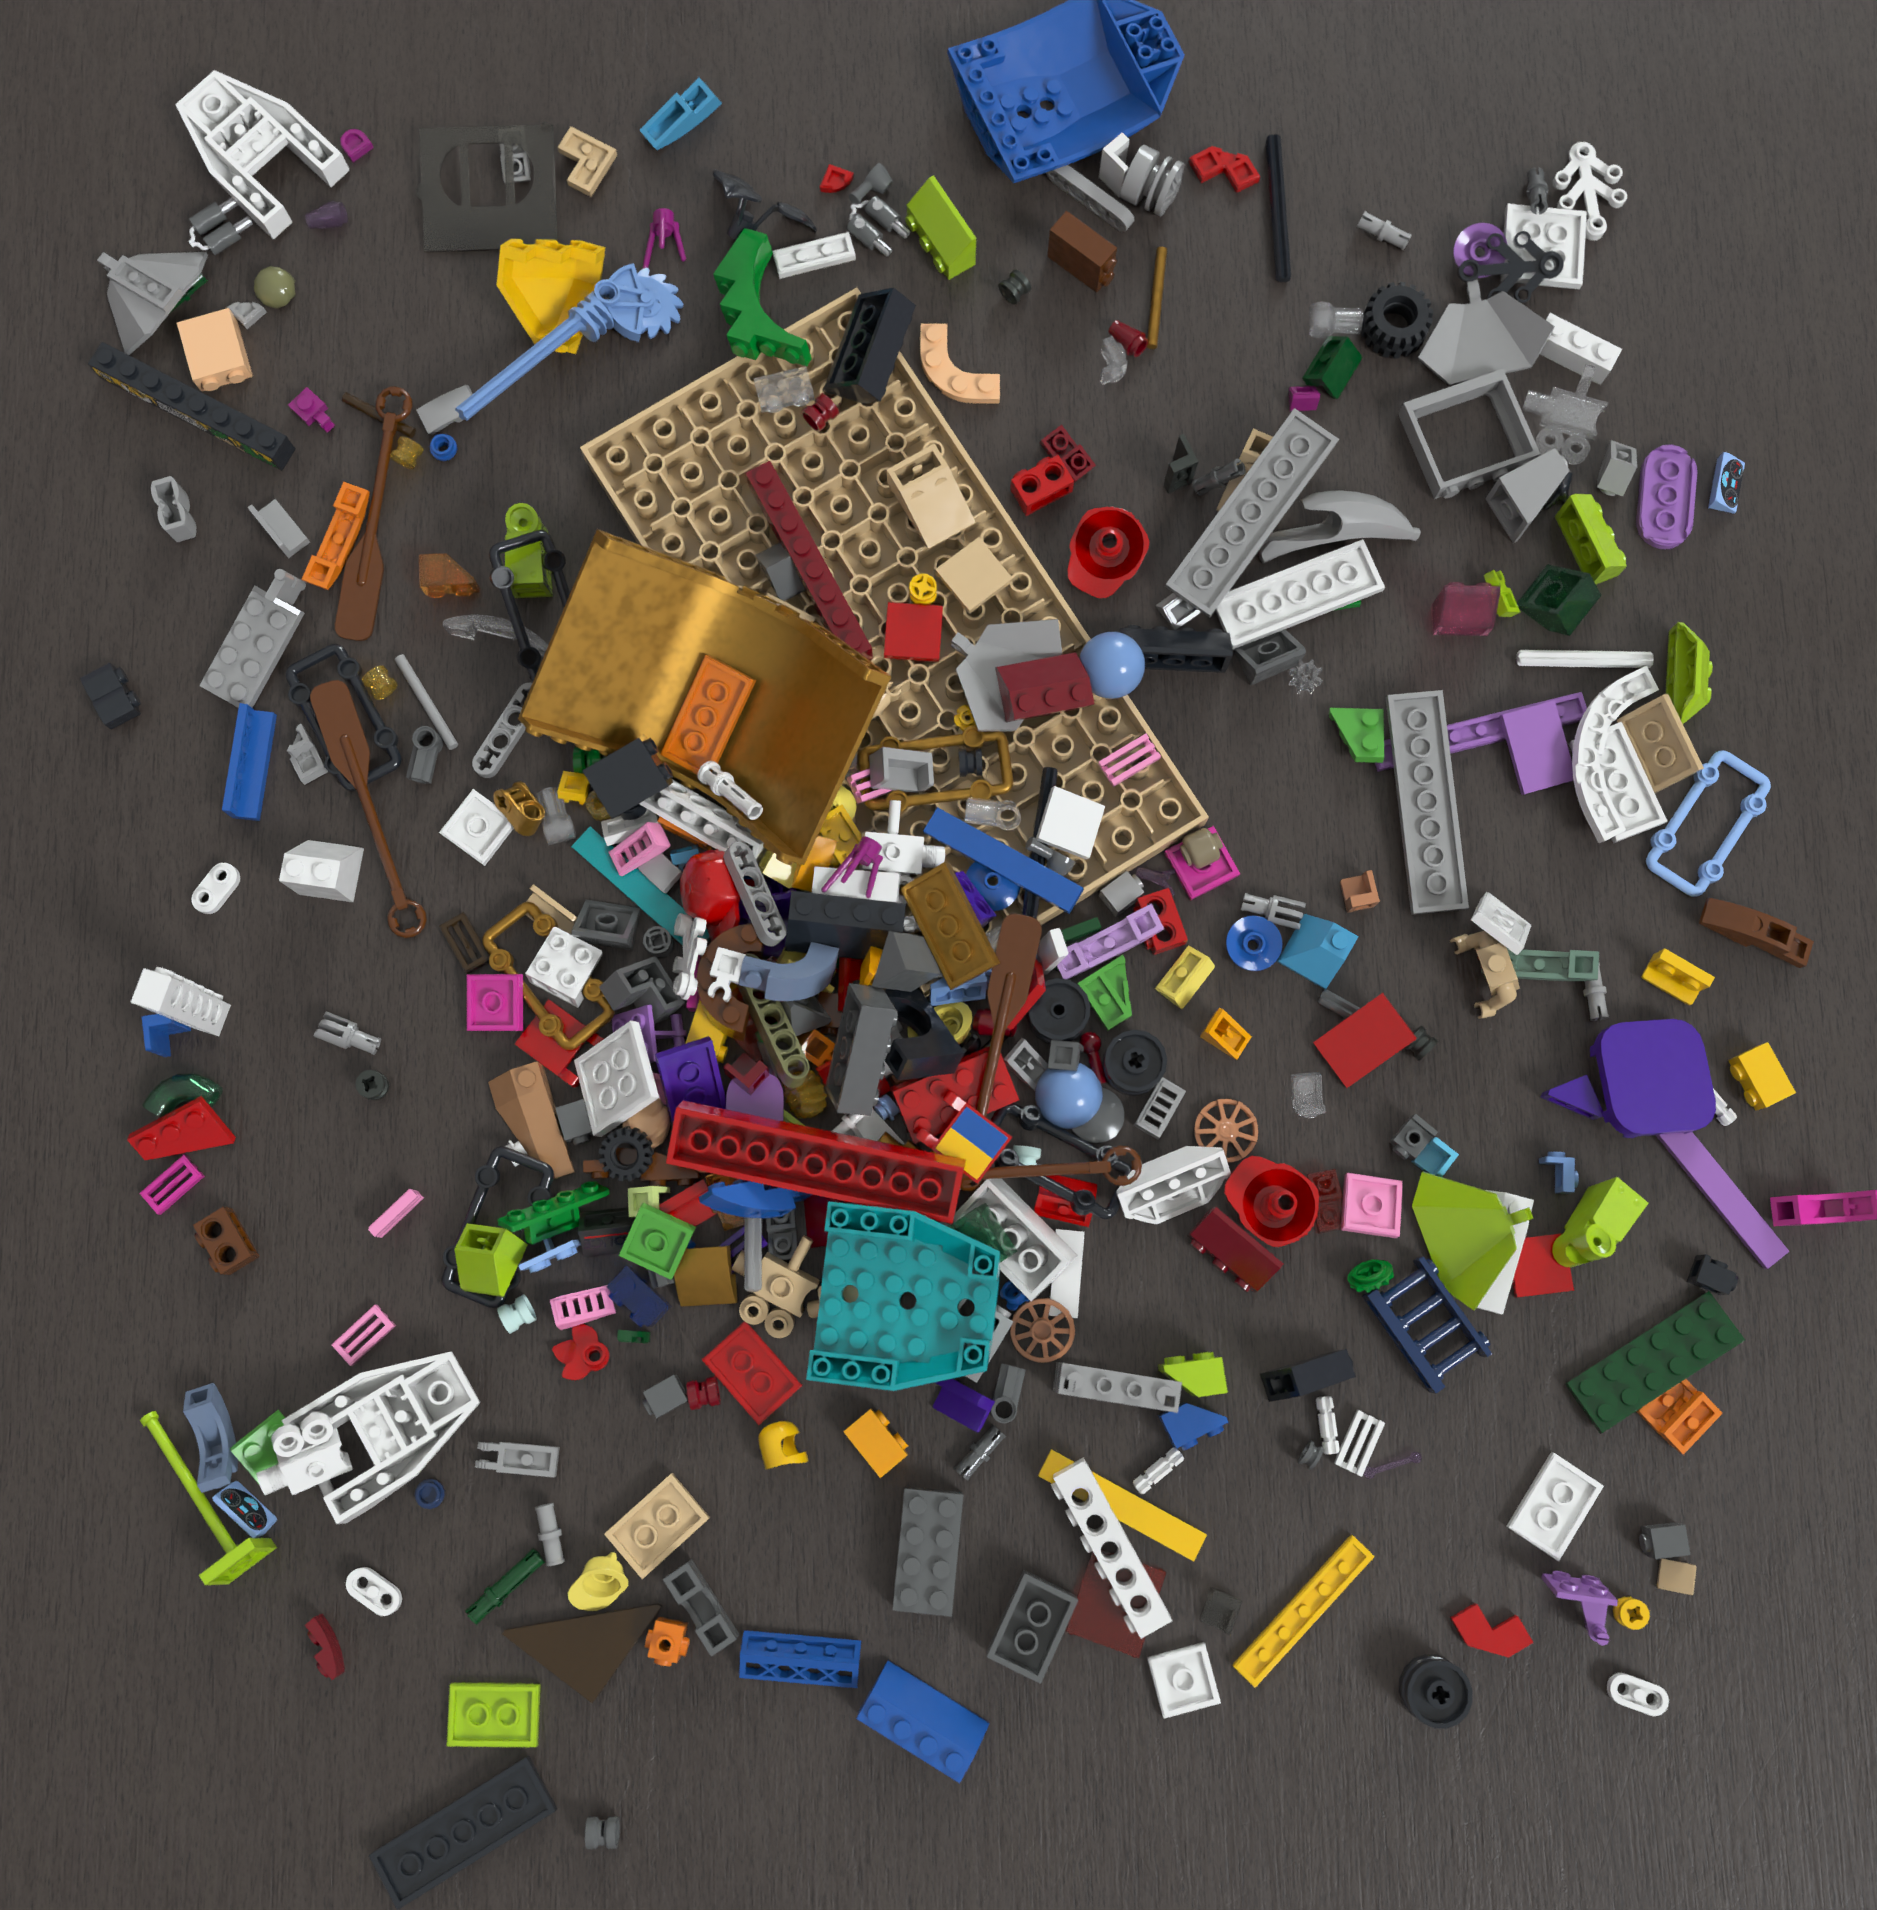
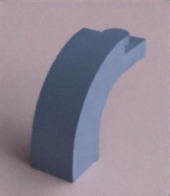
[739,942,839,1001]
[183,1383,238,1493]

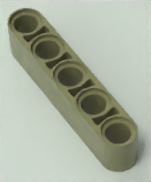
[737,954,809,1088]

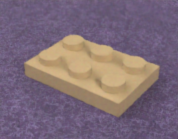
[1617,694,1704,793]
[604,1473,710,1579]

